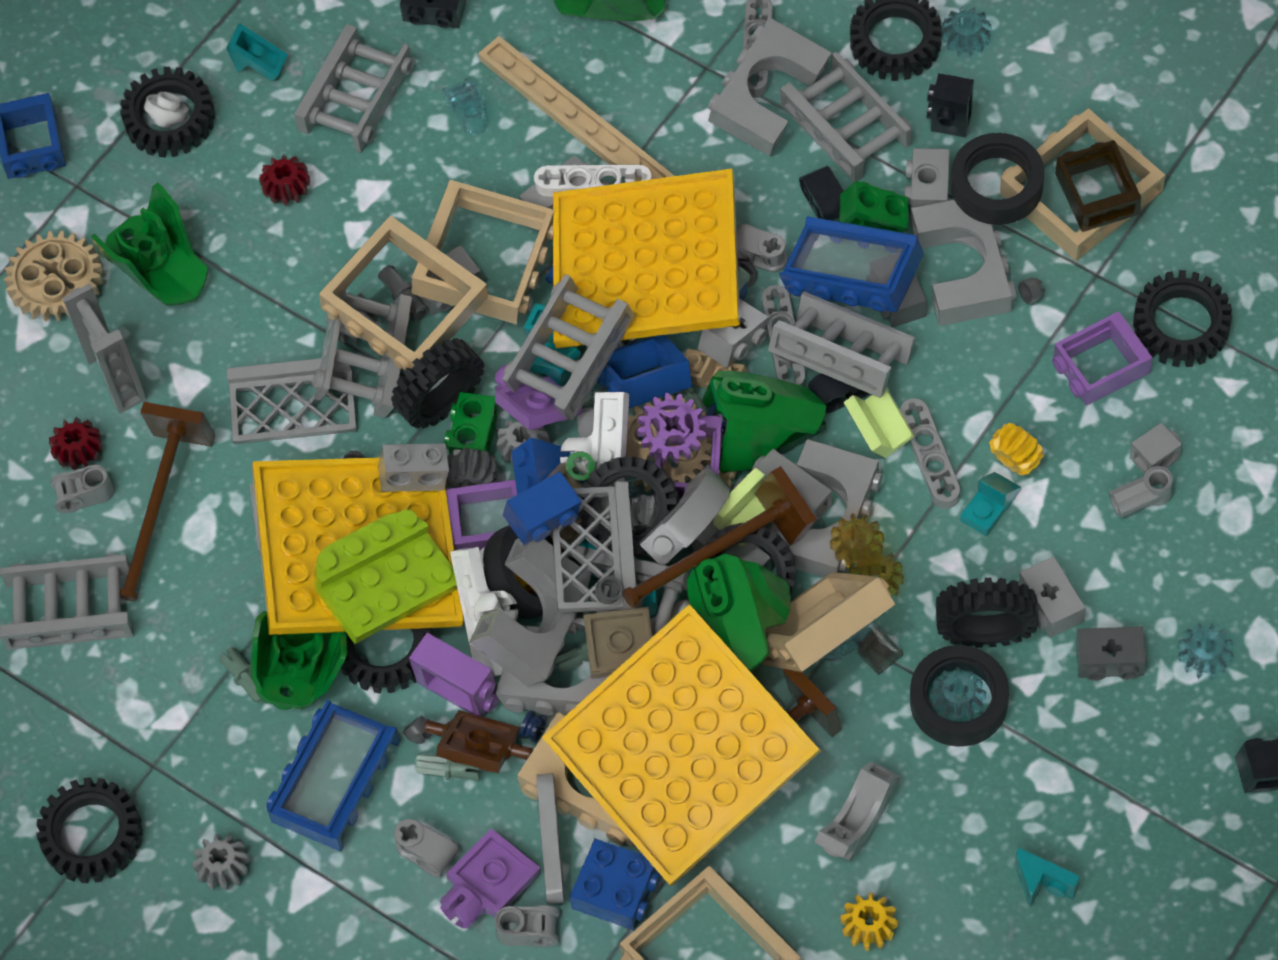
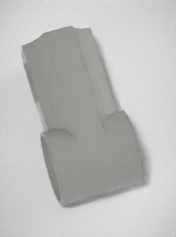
[1109,466,1173,518]

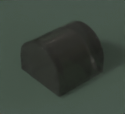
[857,628,903,675]

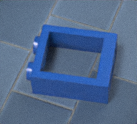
[0,93,66,179]
[597,335,692,409]

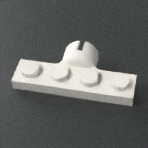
[560,392,629,520]
[450,547,518,676]

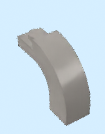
[640,465,730,565]
[814,761,900,861]

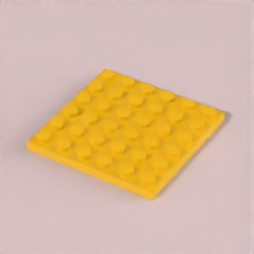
[553,168,740,349]
[252,458,464,635]
[542,604,821,886]

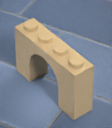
[517,712,634,847]

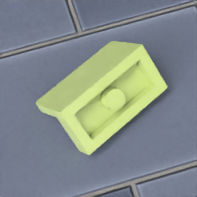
[844,389,914,458]
[713,467,765,546]

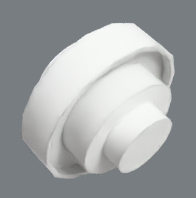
[144,92,189,127]

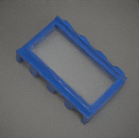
[779,216,924,313]
[266,699,400,852]

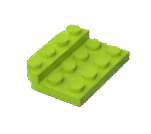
[314,509,458,644]

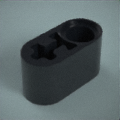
[799,166,844,221]
[808,373,870,414]

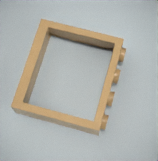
[1000,108,1166,261]
[411,180,554,324]
[319,215,488,370]
[761,572,895,672]
[620,866,801,960]

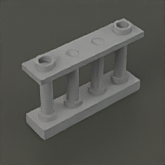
[294,24,414,153]
[780,51,912,182]
[502,274,635,421]
[62,284,147,414]
[312,288,412,418]
[768,291,916,398]
[567,546,690,637]
[0,554,133,650]

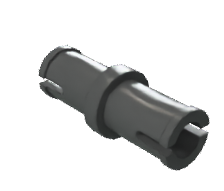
[378,265,429,321]

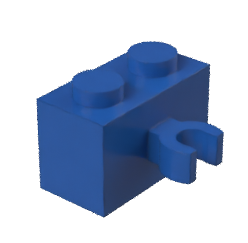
[502,471,582,545]

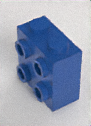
[511,437,584,495]
[570,838,661,931]

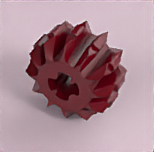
[259,153,311,206]
[49,416,103,470]

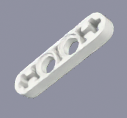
[534,165,652,197]

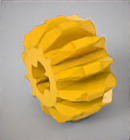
[989,423,1044,476]
[840,892,898,951]

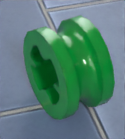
[566,451,595,480]

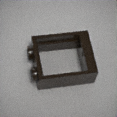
[1055,140,1142,232]

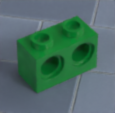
[840,181,908,233]
[444,392,499,455]

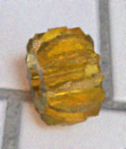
[830,513,884,569]
[849,548,904,596]

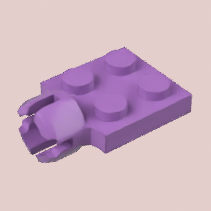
[494,364,582,430]
[440,828,541,929]

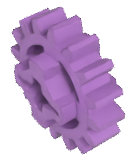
[637,393,706,463]

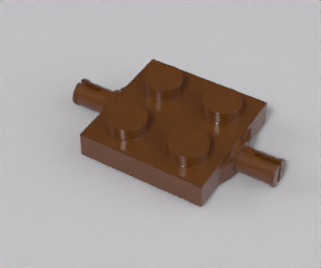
[424,710,533,773]

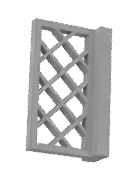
[227,358,357,444]
[552,482,636,613]

